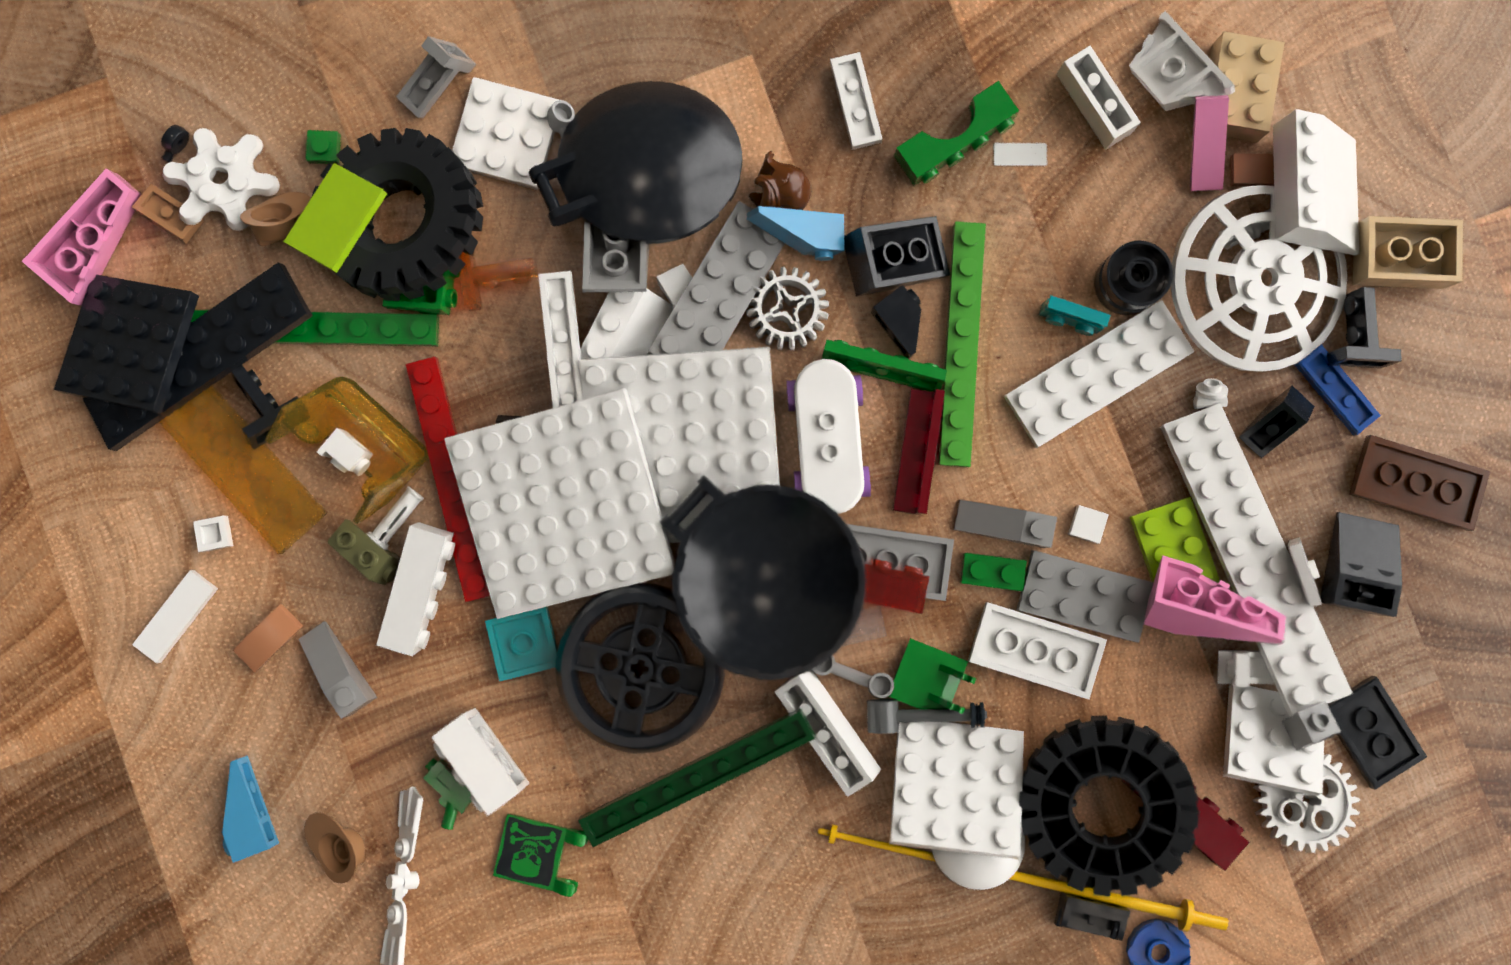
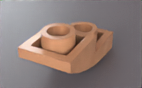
[233,604,303,673]

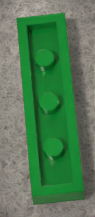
[821,339,947,392]

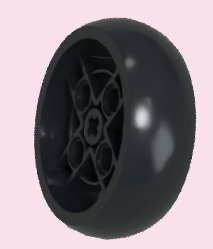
[556,583,725,753]

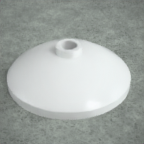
[931,826,1025,890]

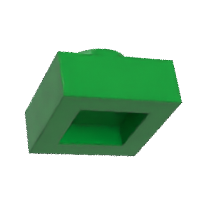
[306,130,341,165]

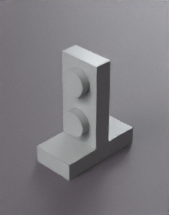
[396,36,476,118]

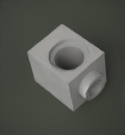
[1282,702,1341,751]

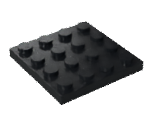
[54,275,199,414]

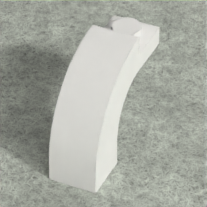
[1218,650,1274,687]

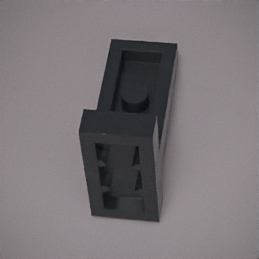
[1327,287,1402,368]
[231,365,308,450]

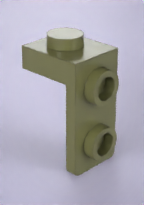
[328,519,401,585]

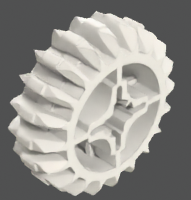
[746,267,829,350]

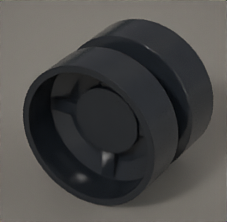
[1094,240,1173,315]

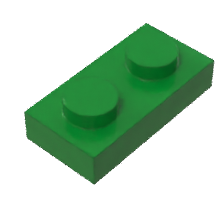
[960,553,1027,591]

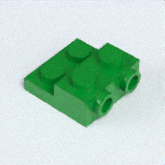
[382,270,461,315]

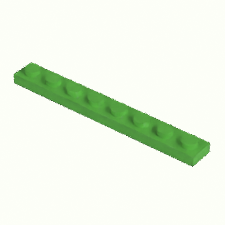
[938,221,986,468]

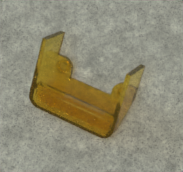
[265,377,428,525]

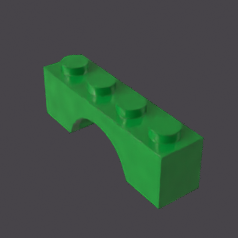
[894,81,1019,186]

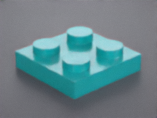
[485,606,558,682]

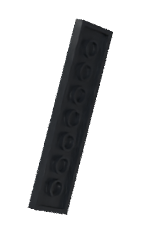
[82,262,313,451]

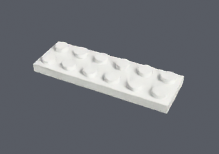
[1004,300,1195,448]

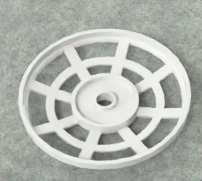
[1171,185,1347,372]

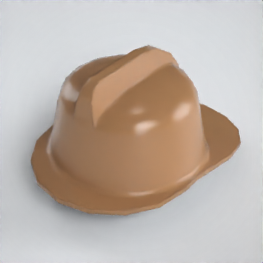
[240,192,311,247]
[304,812,366,884]

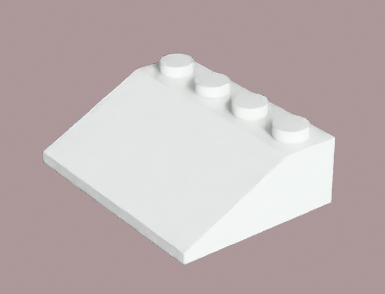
[1273,109,1359,255]

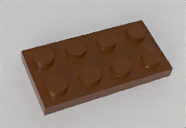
[1349,435,1491,531]

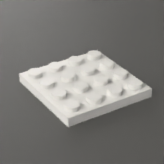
[890,722,1024,859]

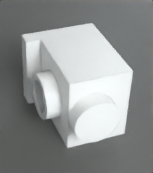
[317,428,374,476]

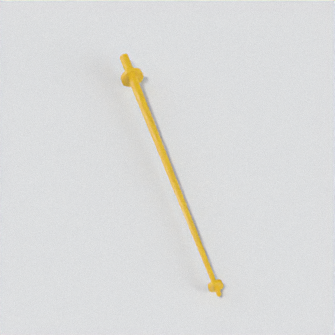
[818,824,1228,932]

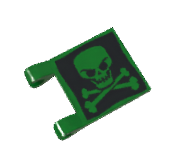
[493,813,588,897]

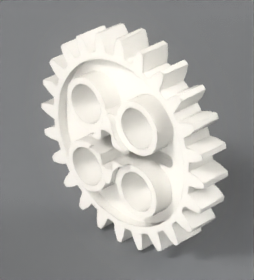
[1253,754,1360,853]

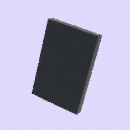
[1327,676,1427,790]

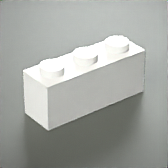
[1057,46,1141,149]

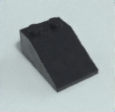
[844,216,950,297]

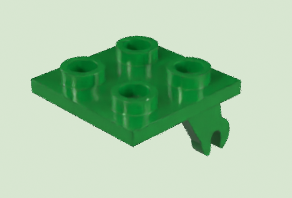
[888,638,977,714]

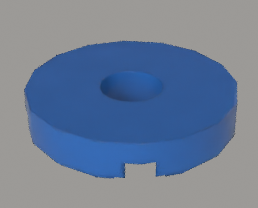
[1126,919,1191,965]

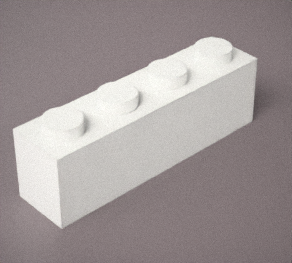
[376,522,455,656]
[774,670,881,797]

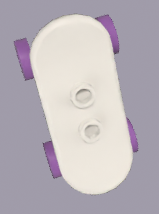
[786,359,871,514]

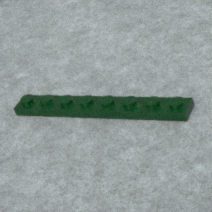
[578,708,816,847]

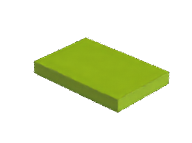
[283,163,387,273]

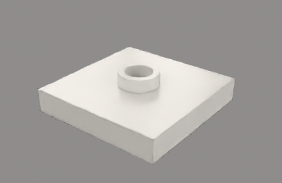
[1288,537,1322,607]

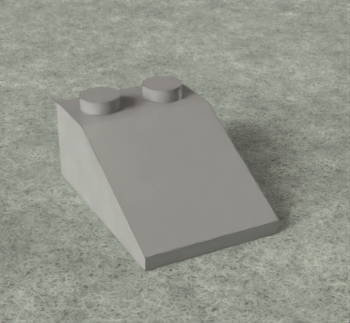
[582,221,649,292]

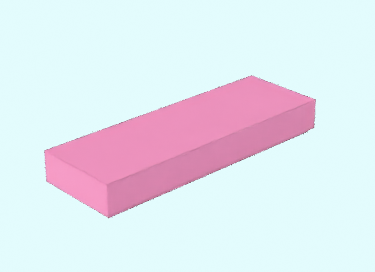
[1190,95,1229,191]

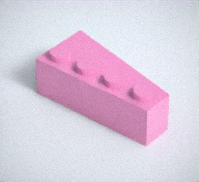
[22,169,142,306]

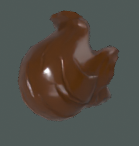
[749,151,812,210]

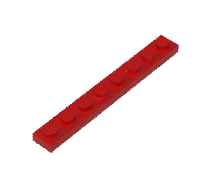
[405,356,490,602]

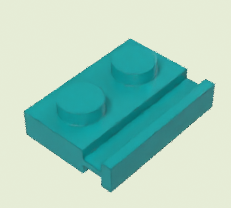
[1039,295,1111,336]

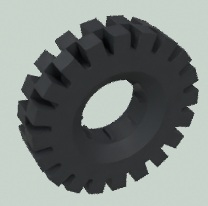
[311,128,483,301]
[1019,715,1199,897]

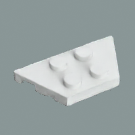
[1129,11,1235,111]

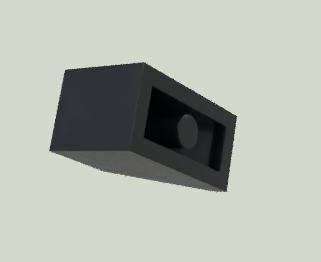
[871,285,922,359]
[1239,386,1315,458]

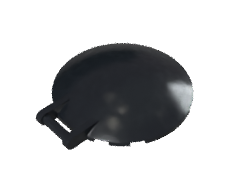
[529,81,743,244]
[661,475,866,680]

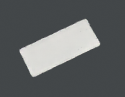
[994,143,1047,166]

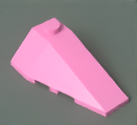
[1144,556,1286,644]

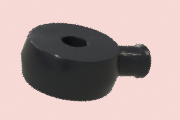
[161,125,189,162]

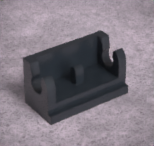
[1054,892,1131,941]

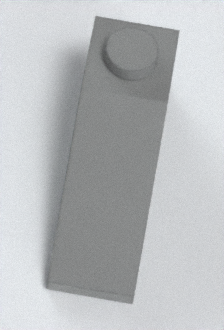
[953,500,1057,548]
[299,621,377,719]

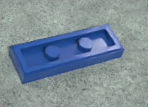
[1295,344,1381,436]

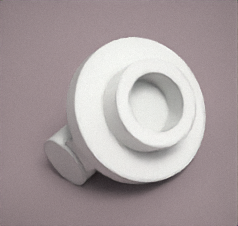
[1193,379,1228,409]

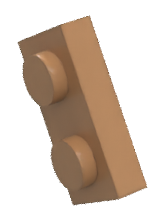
[132,184,205,244]

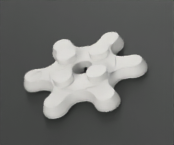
[163,128,280,231]

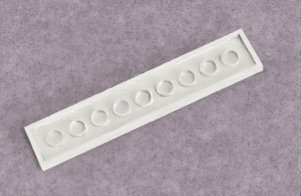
[1160,403,1353,717]

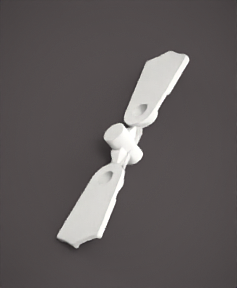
[380,786,423,965]

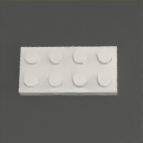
[968,602,1107,699]

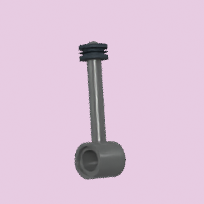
[867,699,987,734]

